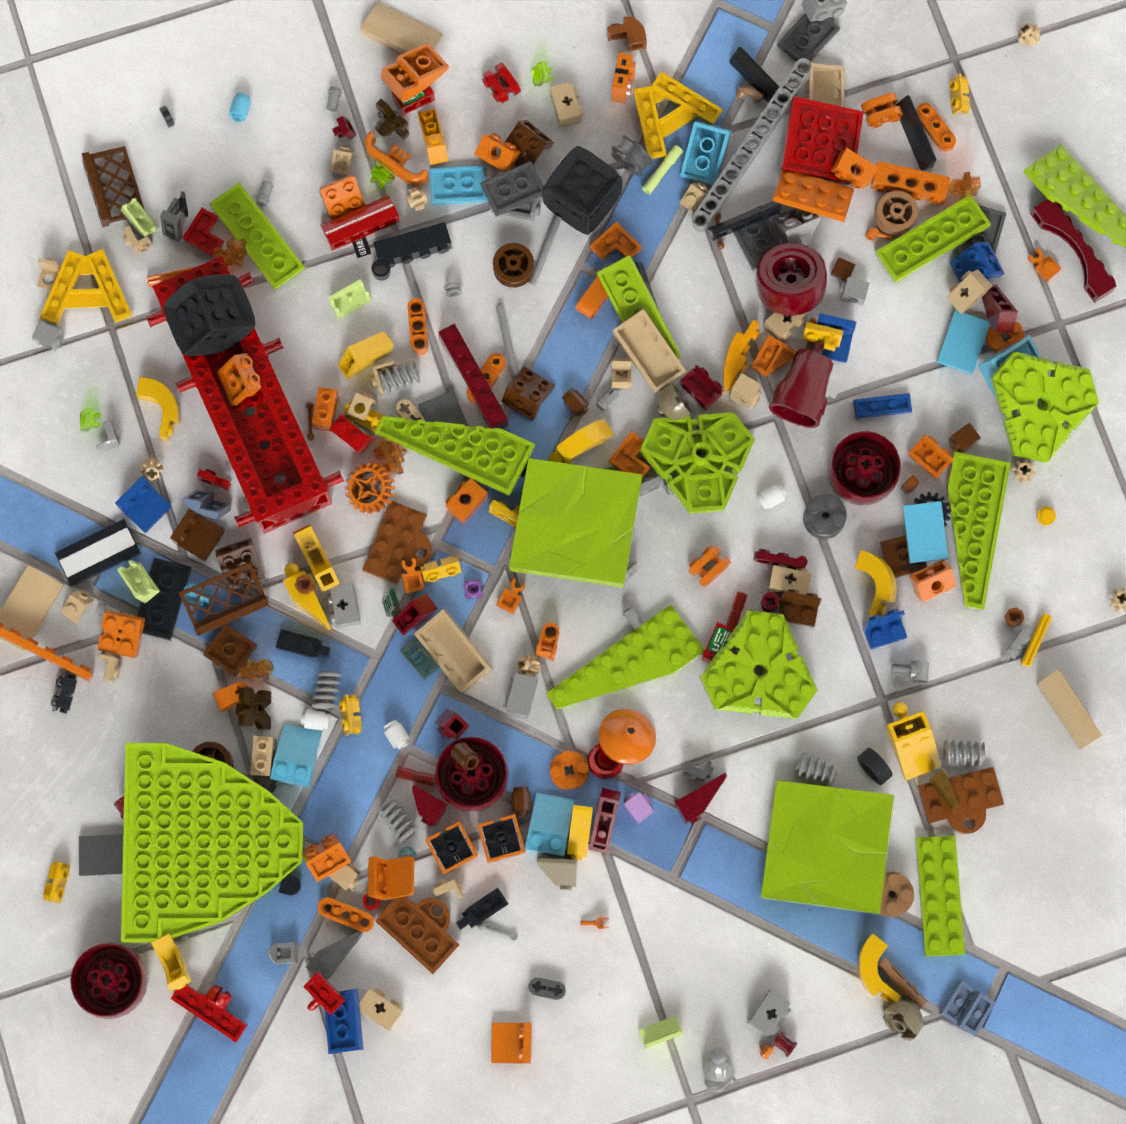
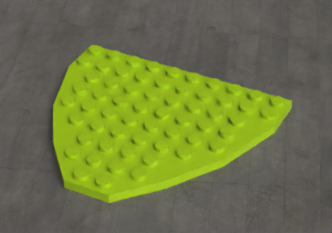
[121,742,303,943]

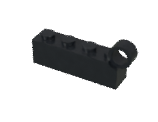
[371,222,452,281]

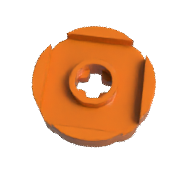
[986,322,1025,354]
[550,750,588,790]

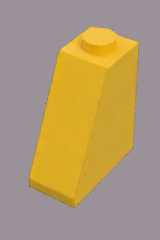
[338,331,394,380]
[567,805,593,861]

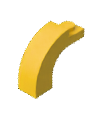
[136,377,181,441]
[548,419,614,464]
[293,524,340,592]
[854,550,897,617]
[151,932,191,991]
[857,933,901,1003]

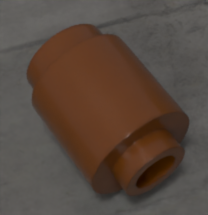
[562,388,589,416]
[451,742,479,770]
[511,787,531,816]

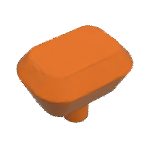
[759,1044,774,1059]

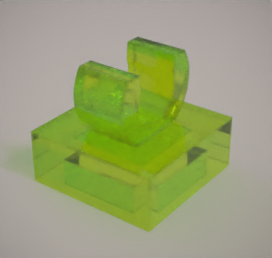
[531,61,554,86]
[370,166,396,189]
[80,408,101,432]

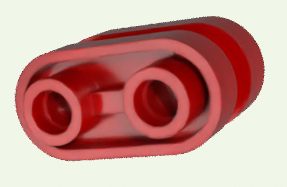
[481,62,521,104]

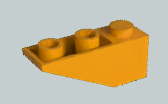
[417,109,448,165]

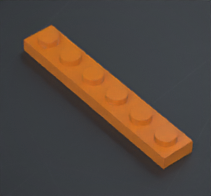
[0,623,93,682]

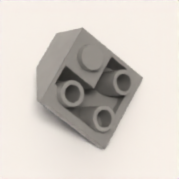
[772,208,820,245]

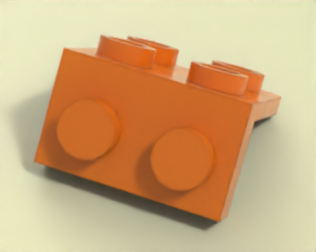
[367,856,415,901]

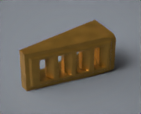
[929,769,959,812]

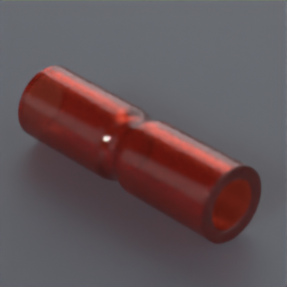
[726,592,748,629]
[395,766,435,786]

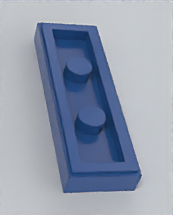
[853,393,912,419]

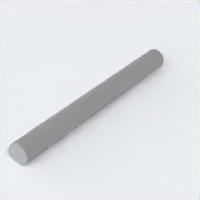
[529,216,562,286]
[496,305,518,378]

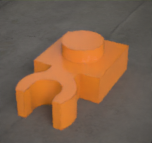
[1027,248,1062,282]
[401,558,425,593]
[496,578,525,615]

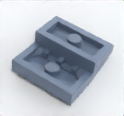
[182,490,231,519]
[939,979,996,1037]

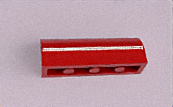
[320,195,400,251]

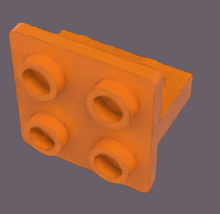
[319,175,365,219]

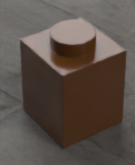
[949,423,981,453]

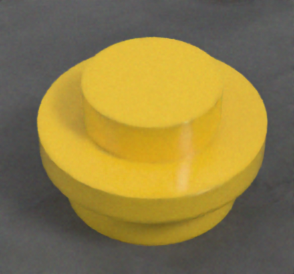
[1036,506,1056,526]

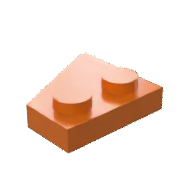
[750,335,797,377]

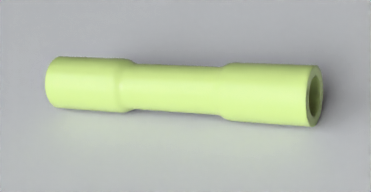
[642,145,683,195]

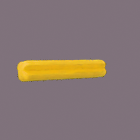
[1021,613,1052,667]

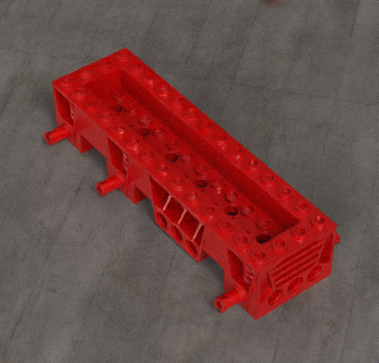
[146,256,344,534]

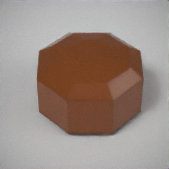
[901,475,919,494]
[295,575,315,595]
[1004,607,1025,627]

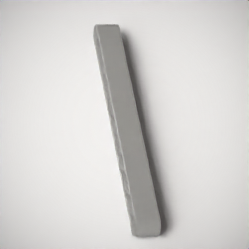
[692,58,812,232]

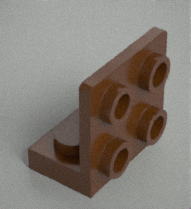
[499,120,555,166]
[501,367,555,421]
[170,508,225,561]
[215,538,265,590]
[778,589,822,628]

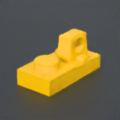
[802,322,843,351]
[489,500,520,528]

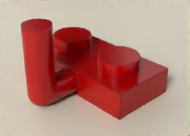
[303,971,346,1015]

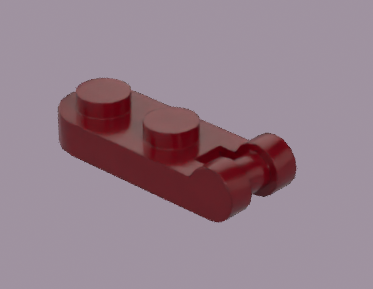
[753,549,808,570]

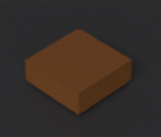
[831,257,856,282]

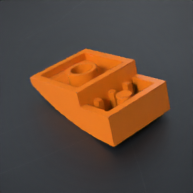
[381,42,449,102]

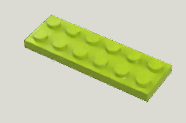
[209,183,305,291]
[875,194,991,284]
[597,255,682,358]
[915,836,965,957]

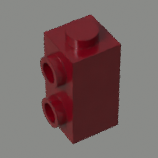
[434,709,470,740]

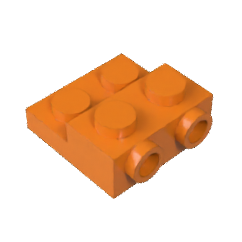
[217,353,261,406]

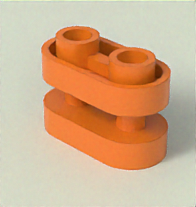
[861,93,903,128]
[688,545,732,588]

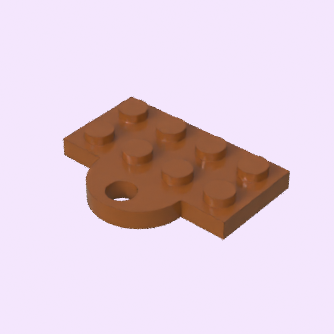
[362,501,432,585]
[917,767,1004,834]
[375,896,460,974]

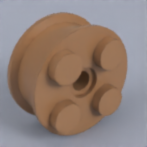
[875,191,918,236]
[880,872,914,917]

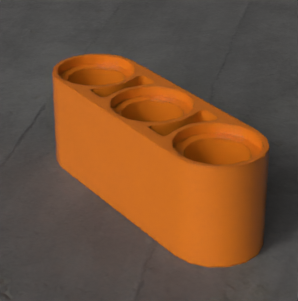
[575,266,609,320]
[407,298,428,356]

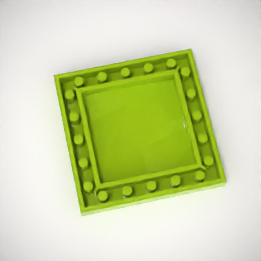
[509,458,642,588]
[761,780,895,914]

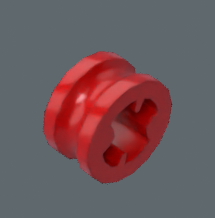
[362,893,381,911]

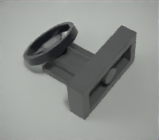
[160,191,189,242]

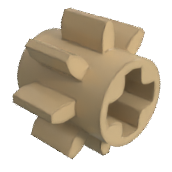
[1018,23,1041,46]
[405,187,428,212]
[139,456,164,481]
[1011,459,1036,484]
[1108,588,1126,612]
[517,654,541,677]

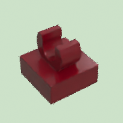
[332,116,357,139]

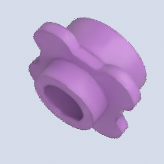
[463,580,483,600]

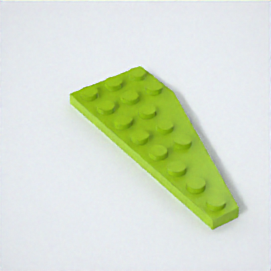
[374,416,535,496]
[947,452,1011,611]
[546,604,705,710]

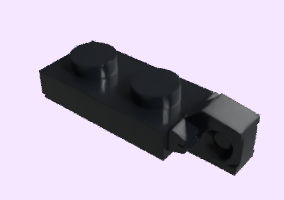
[276,629,331,658]
[456,888,509,930]

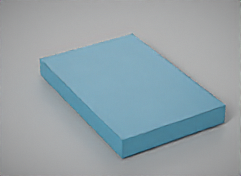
[429,165,487,205]
[937,310,990,375]
[902,501,948,563]

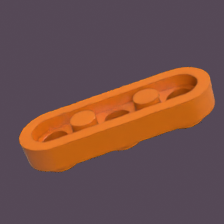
[916,103,956,152]
[466,353,506,404]
[318,897,374,933]

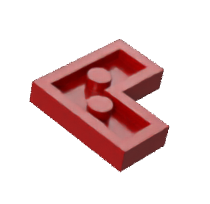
[182,208,224,258]

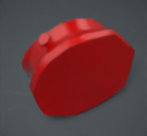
[587,743,623,779]

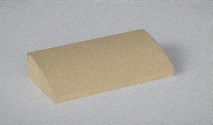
[360,3,443,54]
[805,63,845,107]
[612,309,686,394]
[0,565,64,652]
[414,609,494,694]
[1037,669,1102,749]

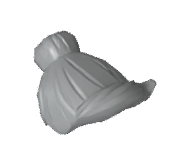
[702,1048,736,1092]

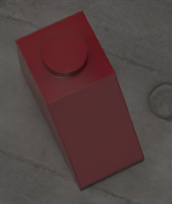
[392,593,438,636]
[412,785,448,827]

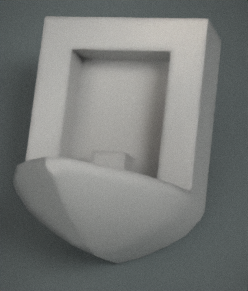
[96,420,120,449]
[267,942,298,965]

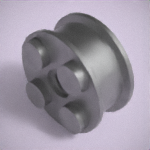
[611,135,653,177]
[803,494,847,539]

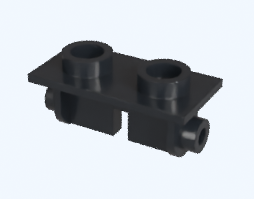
[50,672,77,714]

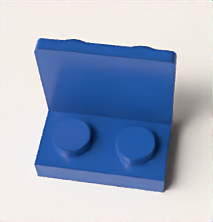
[949,242,1005,291]
[811,314,857,363]
[115,476,172,533]
[863,609,907,650]

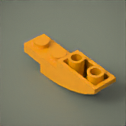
[722,320,760,394]

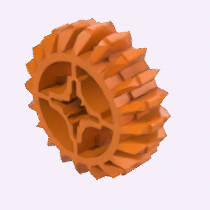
[344,462,396,514]

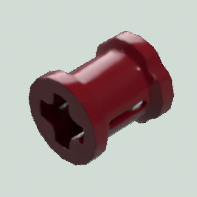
[760,592,779,613]
[772,1031,798,1058]

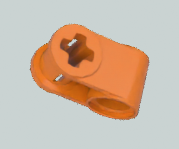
[535,623,559,662]
[212,682,249,712]

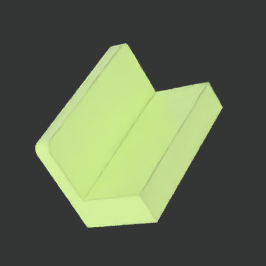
[639,1015,683,1049]

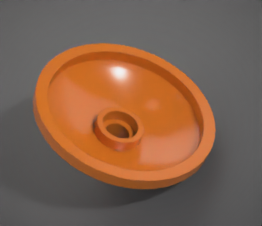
[598,709,656,765]

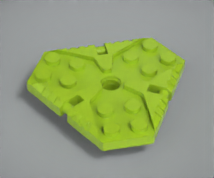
[990,352,1099,463]
[640,412,755,514]
[699,610,818,719]

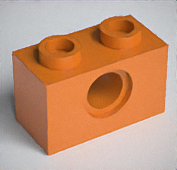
[474,133,521,172]
[831,148,878,189]
[312,387,339,432]
[445,478,488,524]
[909,559,957,602]

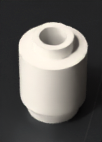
[756,484,786,510]
[301,709,330,730]
[383,720,410,750]

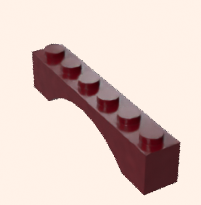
[1030,199,1117,303]
[438,323,509,429]

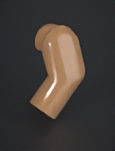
[736,86,764,103]

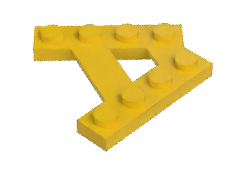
[633,71,723,159]
[40,249,133,325]

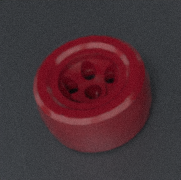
[755,243,827,316]
[828,431,901,506]
[435,737,509,812]
[70,943,148,1019]

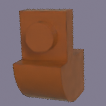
[606,17,647,52]

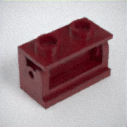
[679,365,723,410]

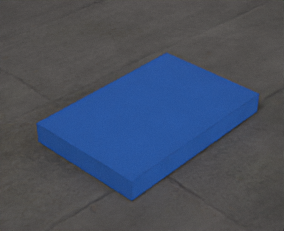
[324,989,364,1054]

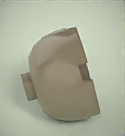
[657,382,692,420]
[883,1000,924,1041]

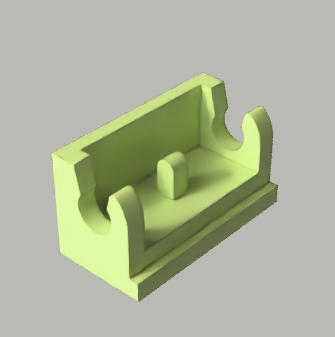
[121,198,159,239]
[328,279,371,319]
[117,560,160,603]

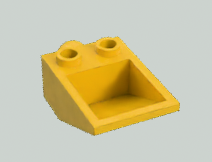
[283,563,331,631]
[884,702,942,781]

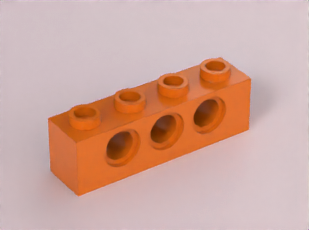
[871,161,951,205]

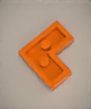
[589,221,642,261]
[609,431,651,480]

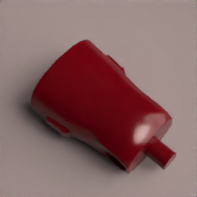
[769,342,834,428]

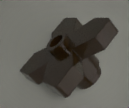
[374,99,409,140]
[235,687,271,730]

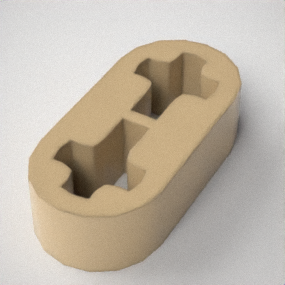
[396,399,424,421]

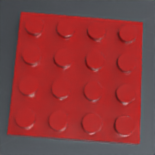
[780,96,864,185]

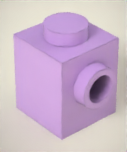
[623,792,654,825]

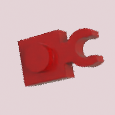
[197,469,231,491]

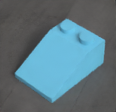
[680,121,732,185]
[978,335,1042,398]
[270,724,323,788]
[525,793,575,858]

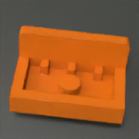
[907,434,953,480]

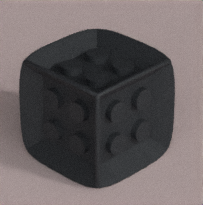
[543,146,623,235]
[164,274,256,356]

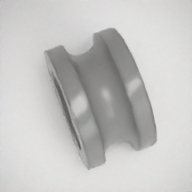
[444,282,462,297]

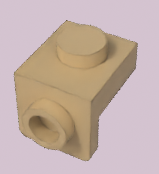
[679,182,709,213]
[123,226,152,254]
[612,359,631,389]
[61,590,94,623]
[97,652,120,683]
[433,879,465,900]

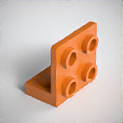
[303,834,351,882]
[491,1022,532,1064]

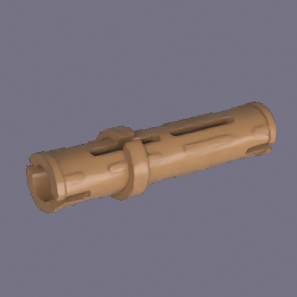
[877,957,928,1009]

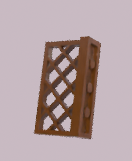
[82,146,145,228]
[179,562,269,636]

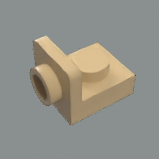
[330,146,355,175]

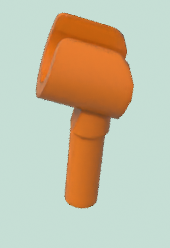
[865,227,893,241]
[580,917,609,929]

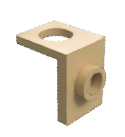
[37,258,60,290]
[371,361,395,396]
[348,392,377,421]

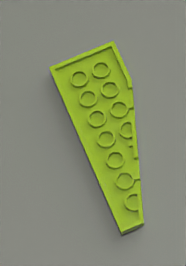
[1023,144,1126,248]

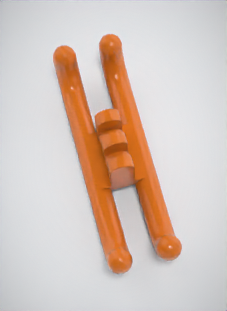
[365,131,429,187]

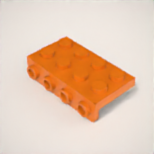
[773,170,854,222]

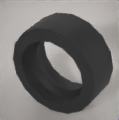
[857,748,893,785]

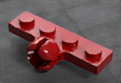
[170,984,248,1042]

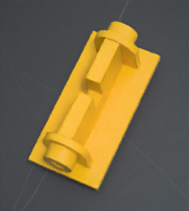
[949,73,971,115]
[344,400,384,432]
[420,555,462,583]
[339,694,362,736]
[42,861,71,904]

